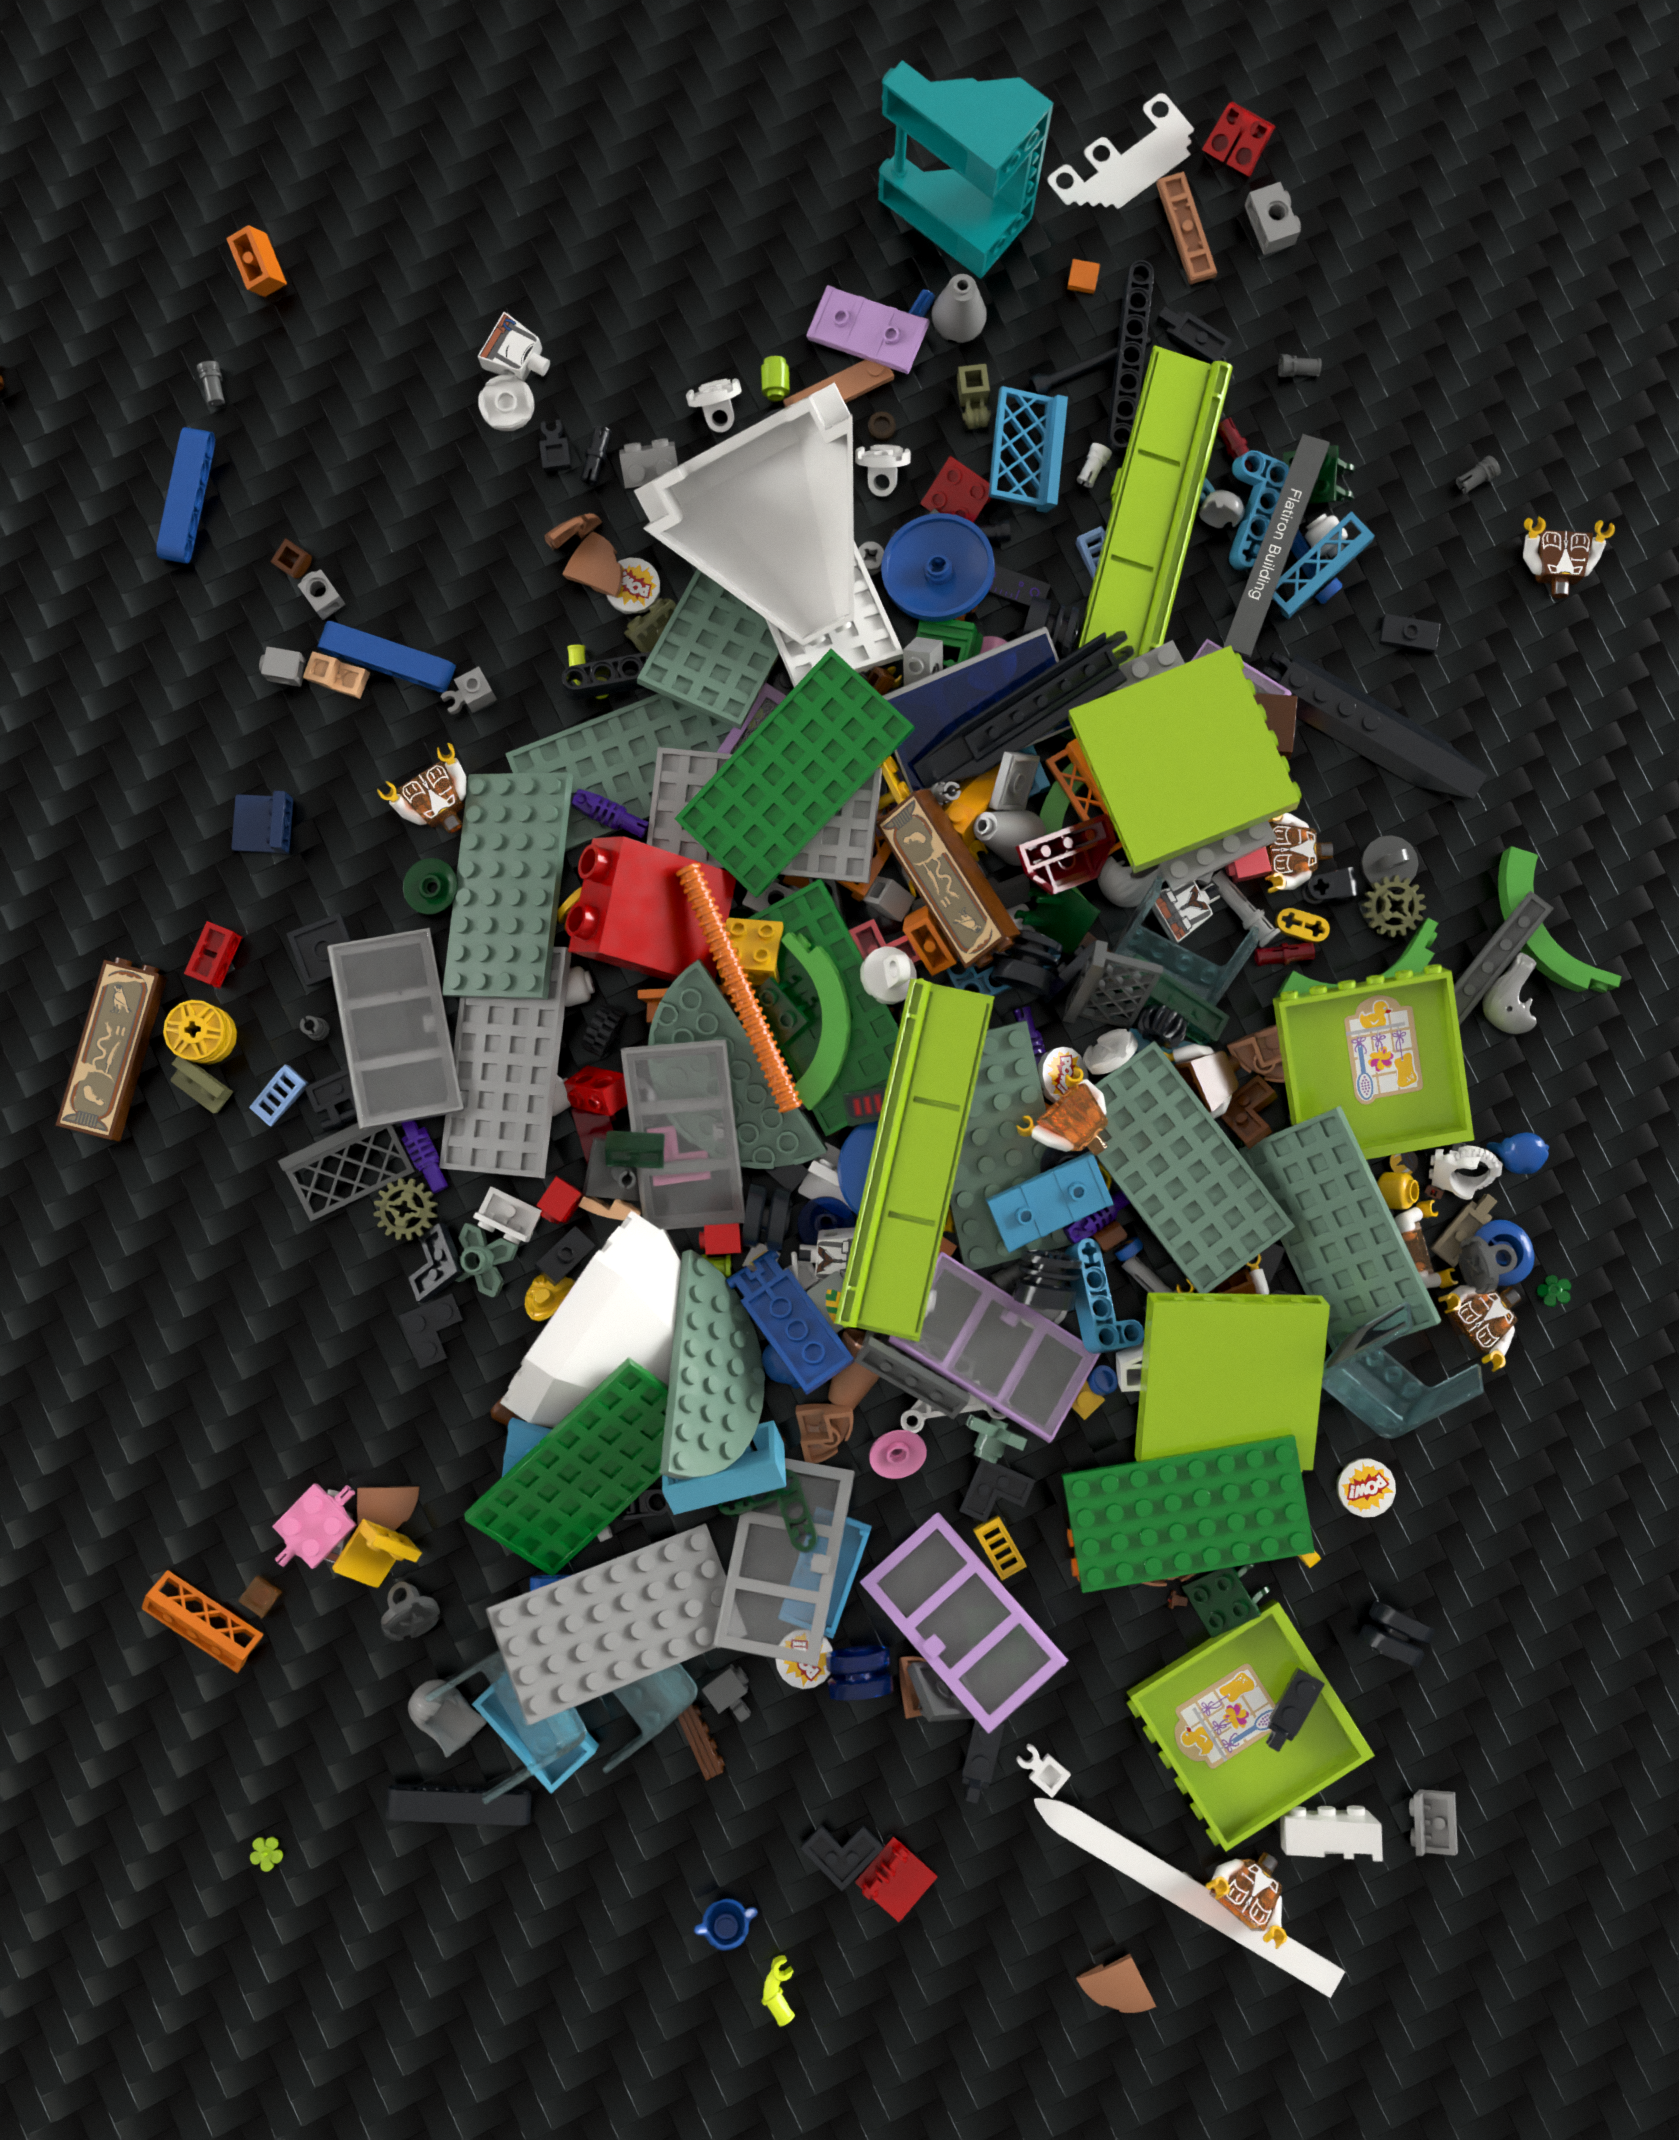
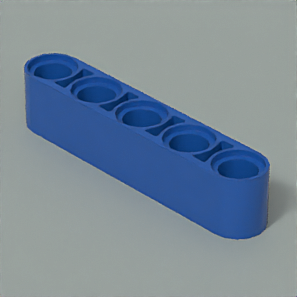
[157,427,215,564]
[317,621,456,693]

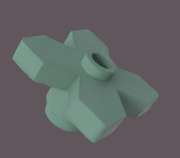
[455,1223,519,1297]
[965,1413,1027,1464]

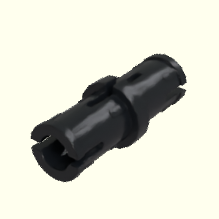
[580,426,612,486]

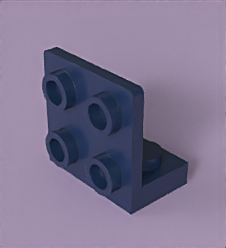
[232,791,293,854]

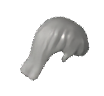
[1097,856,1165,907]
[1482,953,1537,1034]
[408,1679,487,1757]

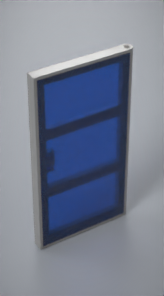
[883,627,1072,793]

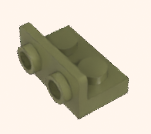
[624,598,677,653]
[171,1056,233,1114]

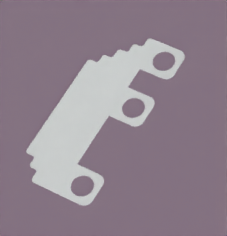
[1048,93,1194,209]

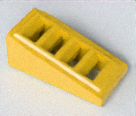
[973,1515,1027,1580]

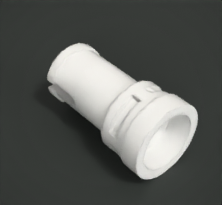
[1077,443,1112,488]

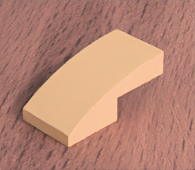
[303,651,370,699]
[578,1195,642,1220]

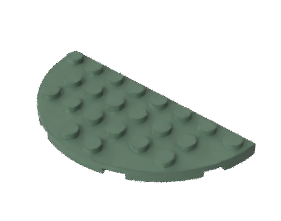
[648,958,828,1169]
[660,1249,765,1479]

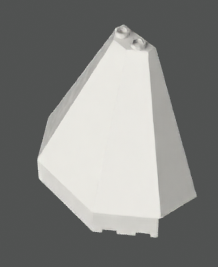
[634,382,854,647]
[500,1211,682,1428]

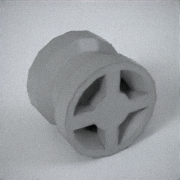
[858,542,884,576]

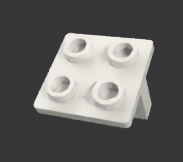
[798,1142,852,1218]

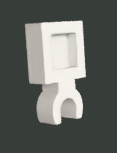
[1016,1744,1071,1798]

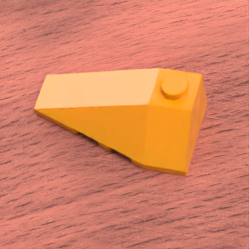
[940,763,1001,849]

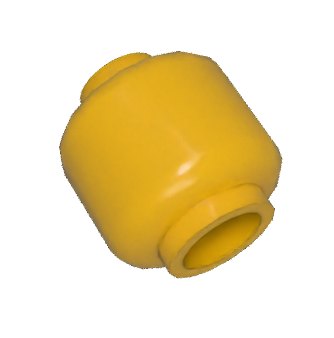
[1377,1172,1419,1209]

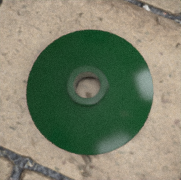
[403,858,458,915]

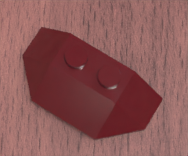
[1016,813,1116,895]

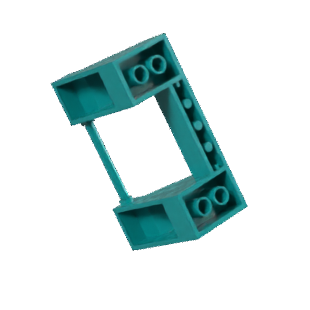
[878,61,1053,279]

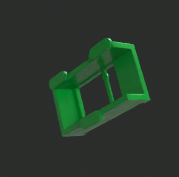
[896,619,984,728]

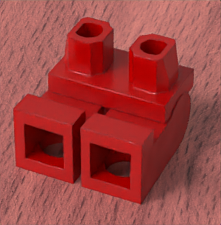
[1202,102,1276,177]

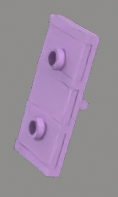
[807,285,930,374]

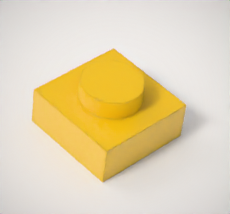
[1071,1380,1105,1420]

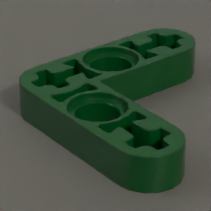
[717,1469,819,1553]

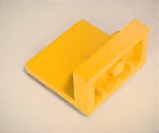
[717,918,784,987]
[332,1519,422,1588]

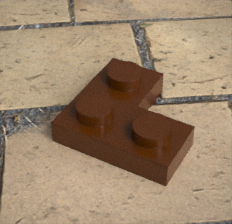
[1219,1075,1278,1149]

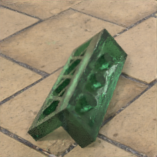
[1112,954,1230,1046]

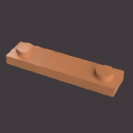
[1156,172,1217,285]
[783,359,894,408]

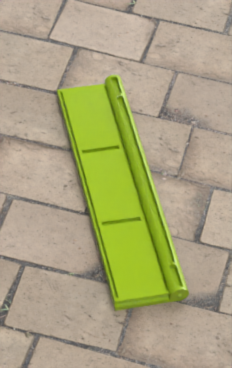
[1075,346,1233,666]
[834,978,995,1342]

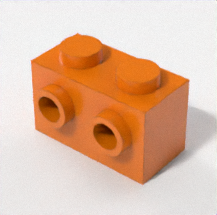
[226,225,287,297]
[903,905,958,976]

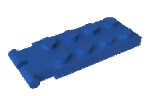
[726,1250,854,1395]

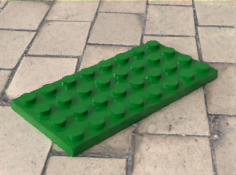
[674,648,915,898]
[747,879,899,1136]
[464,1357,669,1577]
[1062,1434,1315,1593]

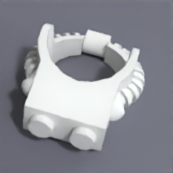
[1428,1146,1503,1200]

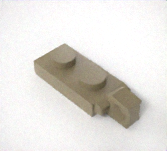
[1429,1194,1497,1267]

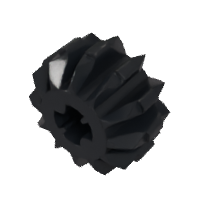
[1137,1004,1188,1049]

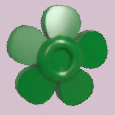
[1537,1275,1571,1307]

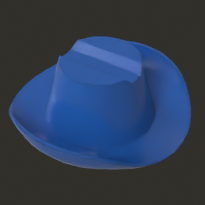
[1474,1220,1534,1286]

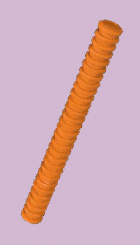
[676,863,803,1113]

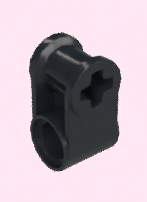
[1301,867,1360,905]
[618,1486,670,1520]

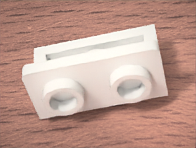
[473,1187,542,1245]

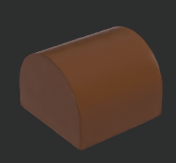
[271,538,312,579]
[1090,1220,1127,1256]

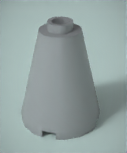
[932,274,986,343]
[973,810,1046,866]

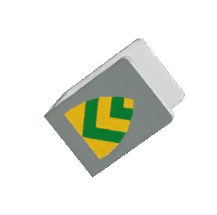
[806,1271,844,1333]

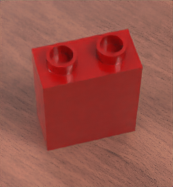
[566,836,736,982]

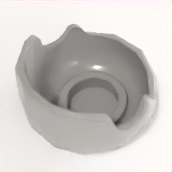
[1198,490,1245,528]

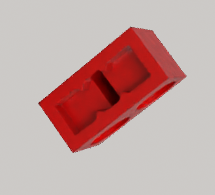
[184,921,242,989]
[563,1065,628,1116]
[536,1177,584,1225]
[699,1223,743,1255]

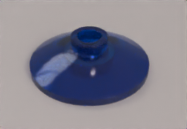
[797,1196,855,1245]

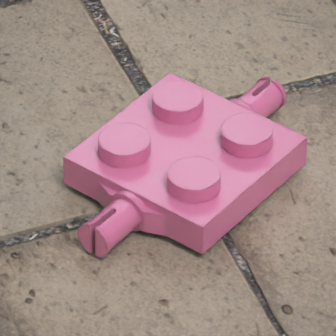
[272,1484,357,1569]

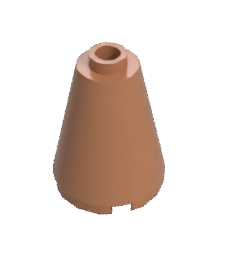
[828,1328,882,1410]

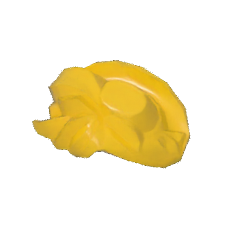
[525,1275,576,1321]

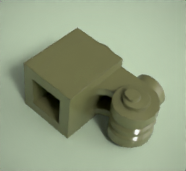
[957,364,991,429]

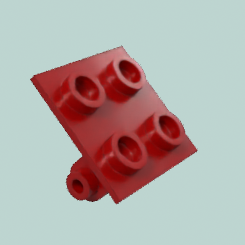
[920,456,992,523]
[855,1836,938,1922]

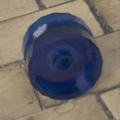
[825,1645,893,1700]

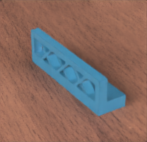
[1272,511,1374,620]

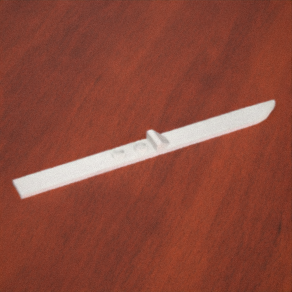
[1034,1798,1345,1998]

